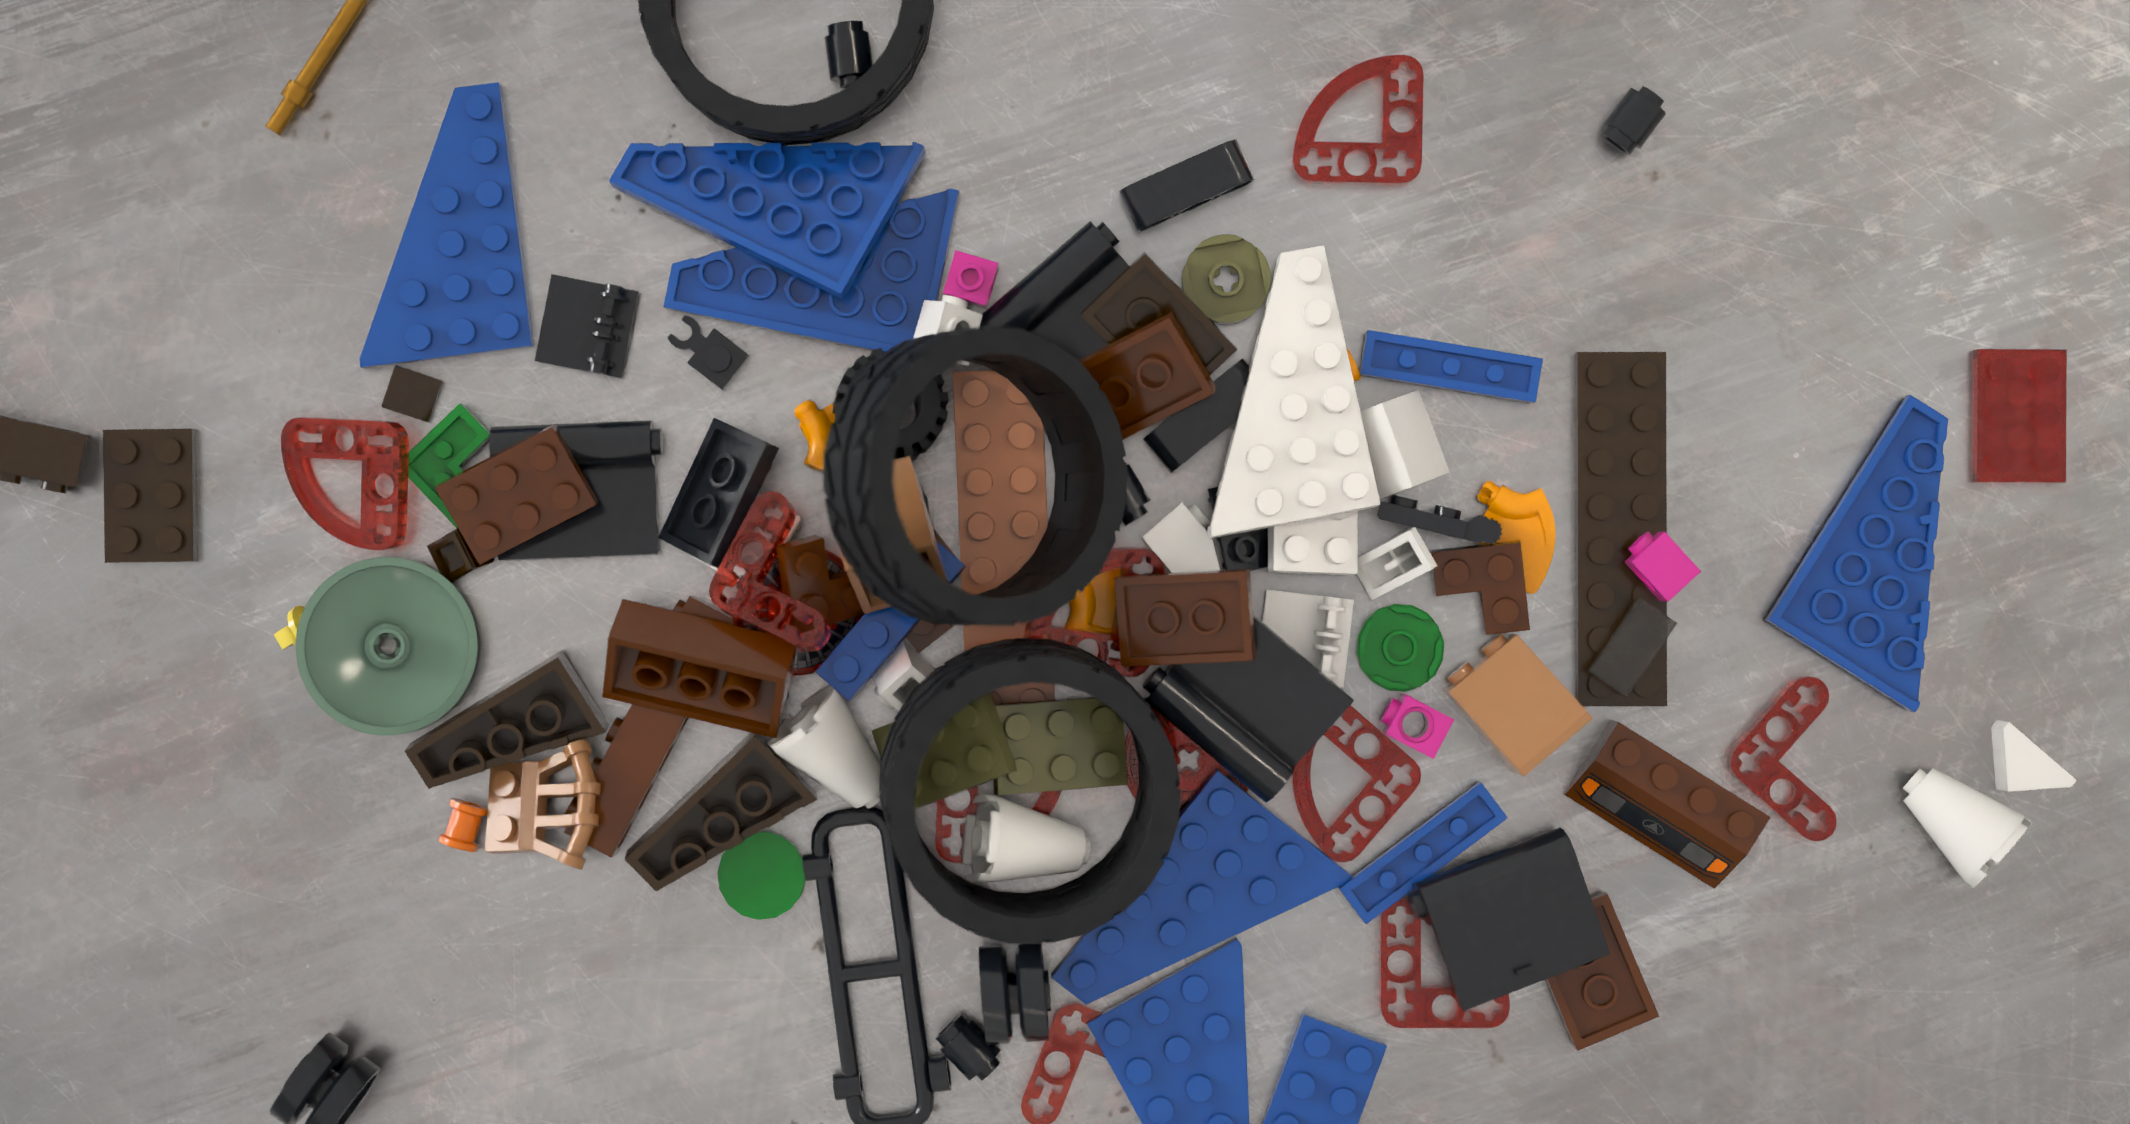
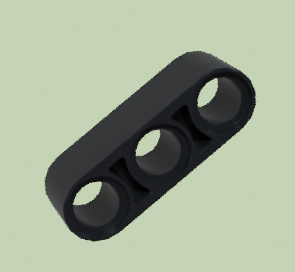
[1119,139,1254,232]
[1143,358,1250,473]

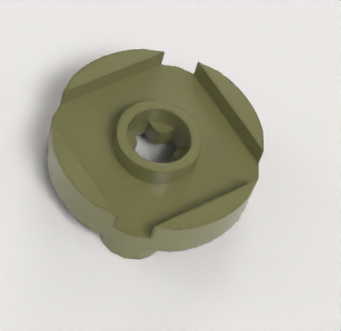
[1182,234,1271,324]

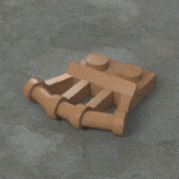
[485,740,601,870]

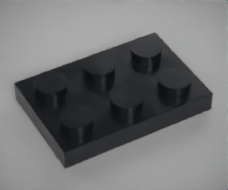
[658,418,779,570]

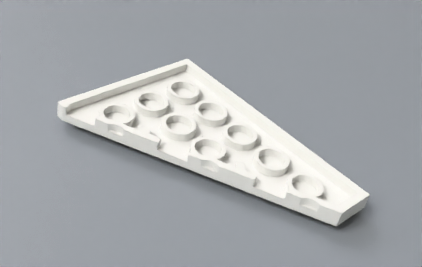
[1207,245,1380,539]

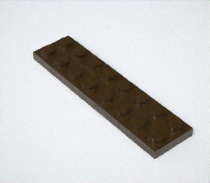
[1575,352,1667,706]

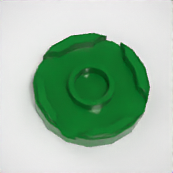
[1355,604,1444,692]
[717,831,806,920]

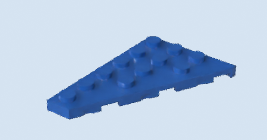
[359,82,535,368]
[609,142,926,299]
[663,188,959,353]
[1765,395,1948,712]
[1051,768,1352,1005]
[1086,937,1249,1124]

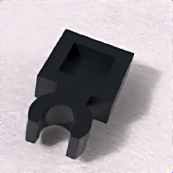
[668,315,751,391]

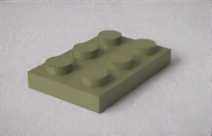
[872,693,1017,810]
[993,697,1127,796]

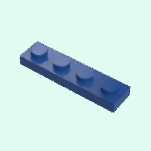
[1360,330,1543,403]
[815,542,966,702]
[1338,781,1508,924]

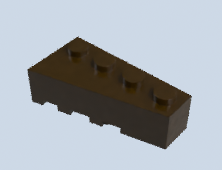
[0,415,89,494]
[404,650,609,789]
[625,733,817,892]

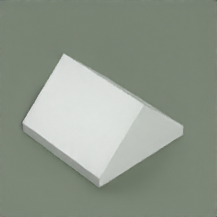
[1360,390,1450,499]

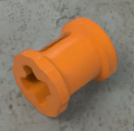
[438,798,488,852]

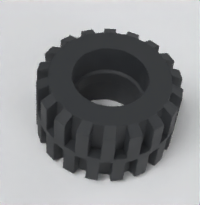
[832,347,949,461]

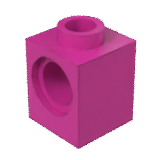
[943,250,999,310]
[1624,531,1701,602]
[1380,693,1454,759]

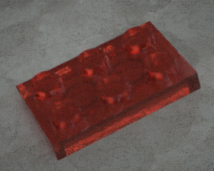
[1973,349,2067,483]

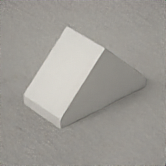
[1357,527,1438,600]
[1991,720,2077,792]

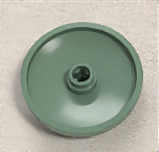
[296,557,478,736]

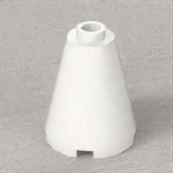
[768,686,881,808]
[1903,768,2032,889]
[962,793,1091,884]

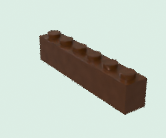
[564,596,741,857]

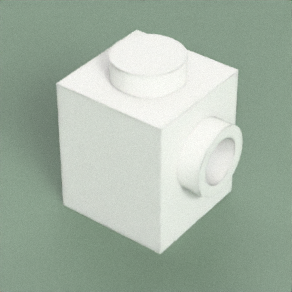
[914,295,983,366]
[873,641,934,711]

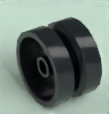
[979,944,1051,1045]
[270,1032,381,1124]

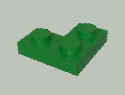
[396,403,490,528]

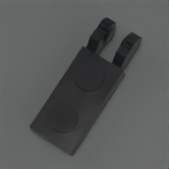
[1377,495,1502,545]

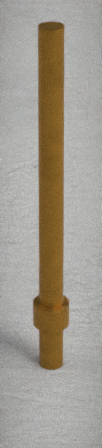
[265,0,368,136]

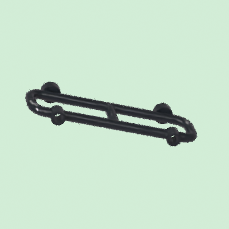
[803,806,952,1124]

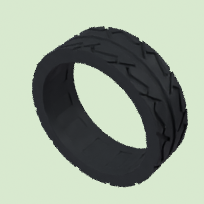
[638,0,934,145]
[823,326,1127,625]
[879,638,1181,944]

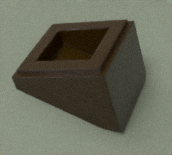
[382,365,443,422]
[427,528,494,583]

